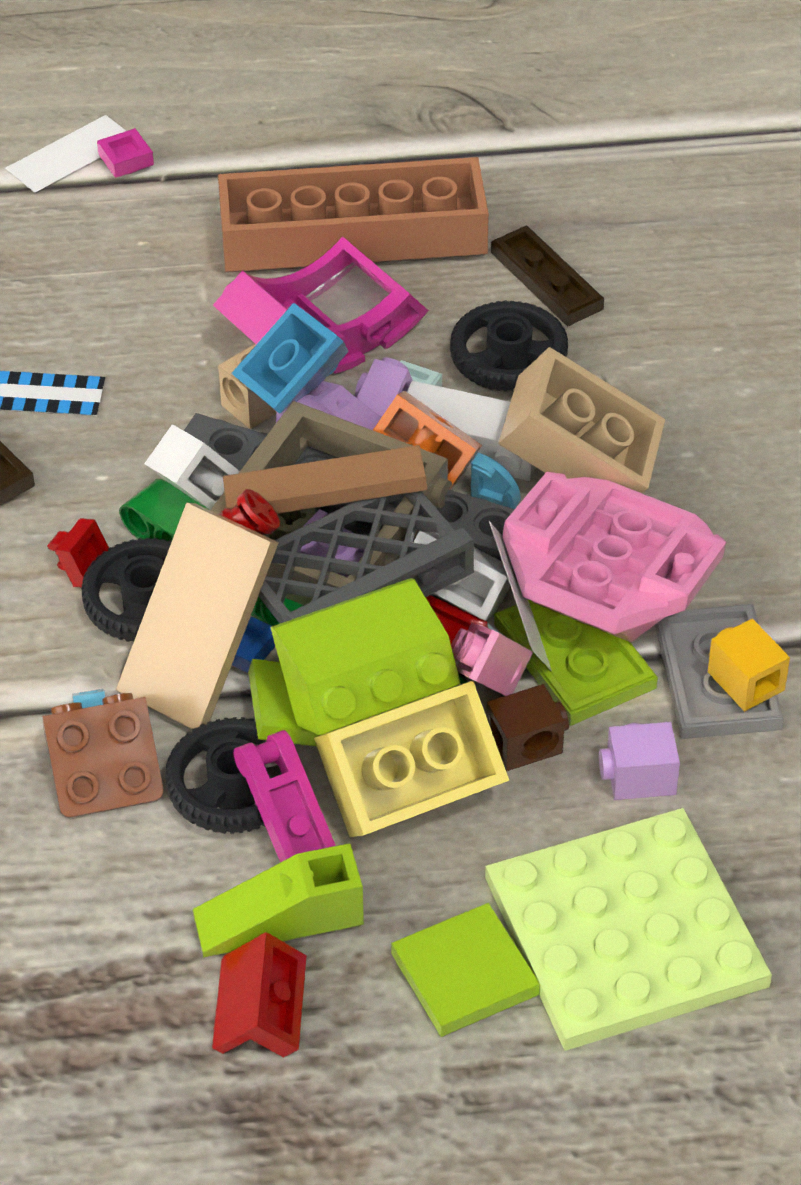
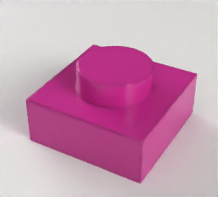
[97,128,154,178]

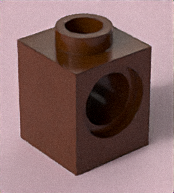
[486,684,569,772]

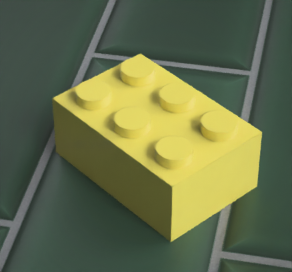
[314,681,509,837]

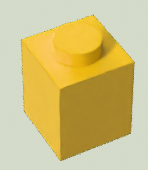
[707,618,790,712]

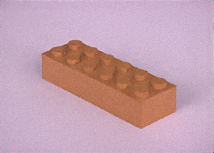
[218,157,489,272]

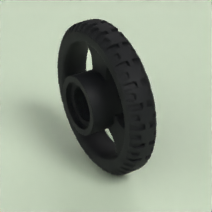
[450,300,568,392]
[81,538,172,642]
[165,717,297,834]

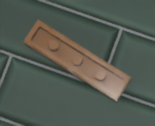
[223,445,427,514]

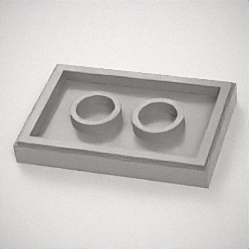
[655,604,784,739]

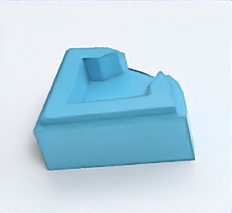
[471,452,521,509]

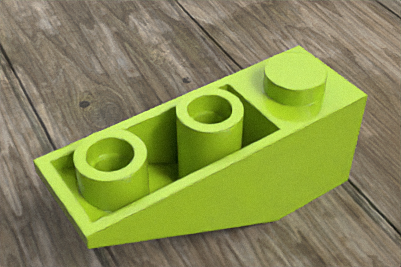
[193,843,364,958]

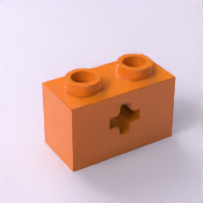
[373,391,483,490]

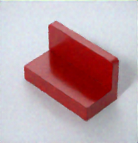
[212,932,307,1058]

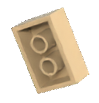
[498,347,665,493]

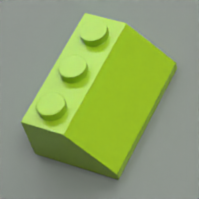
[270,578,461,735]

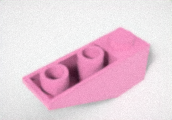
[451,623,533,696]

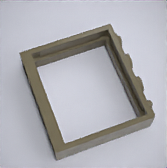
[211,401,452,605]

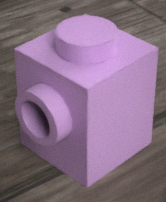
[599,722,680,800]

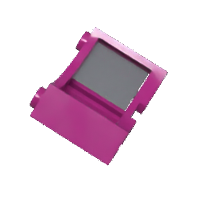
[213,236,429,374]

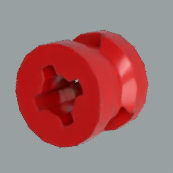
[219,489,280,535]

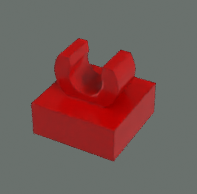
[47,518,109,588]

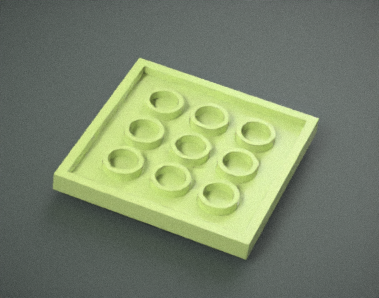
[485,808,772,1051]

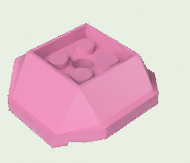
[502,472,726,642]

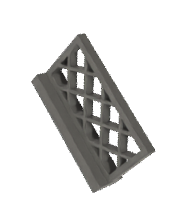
[258,491,474,623]

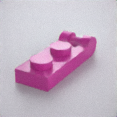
[234,730,336,862]

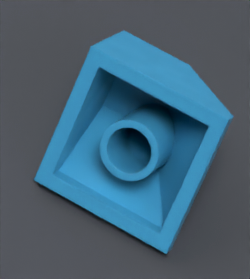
[231,303,349,414]

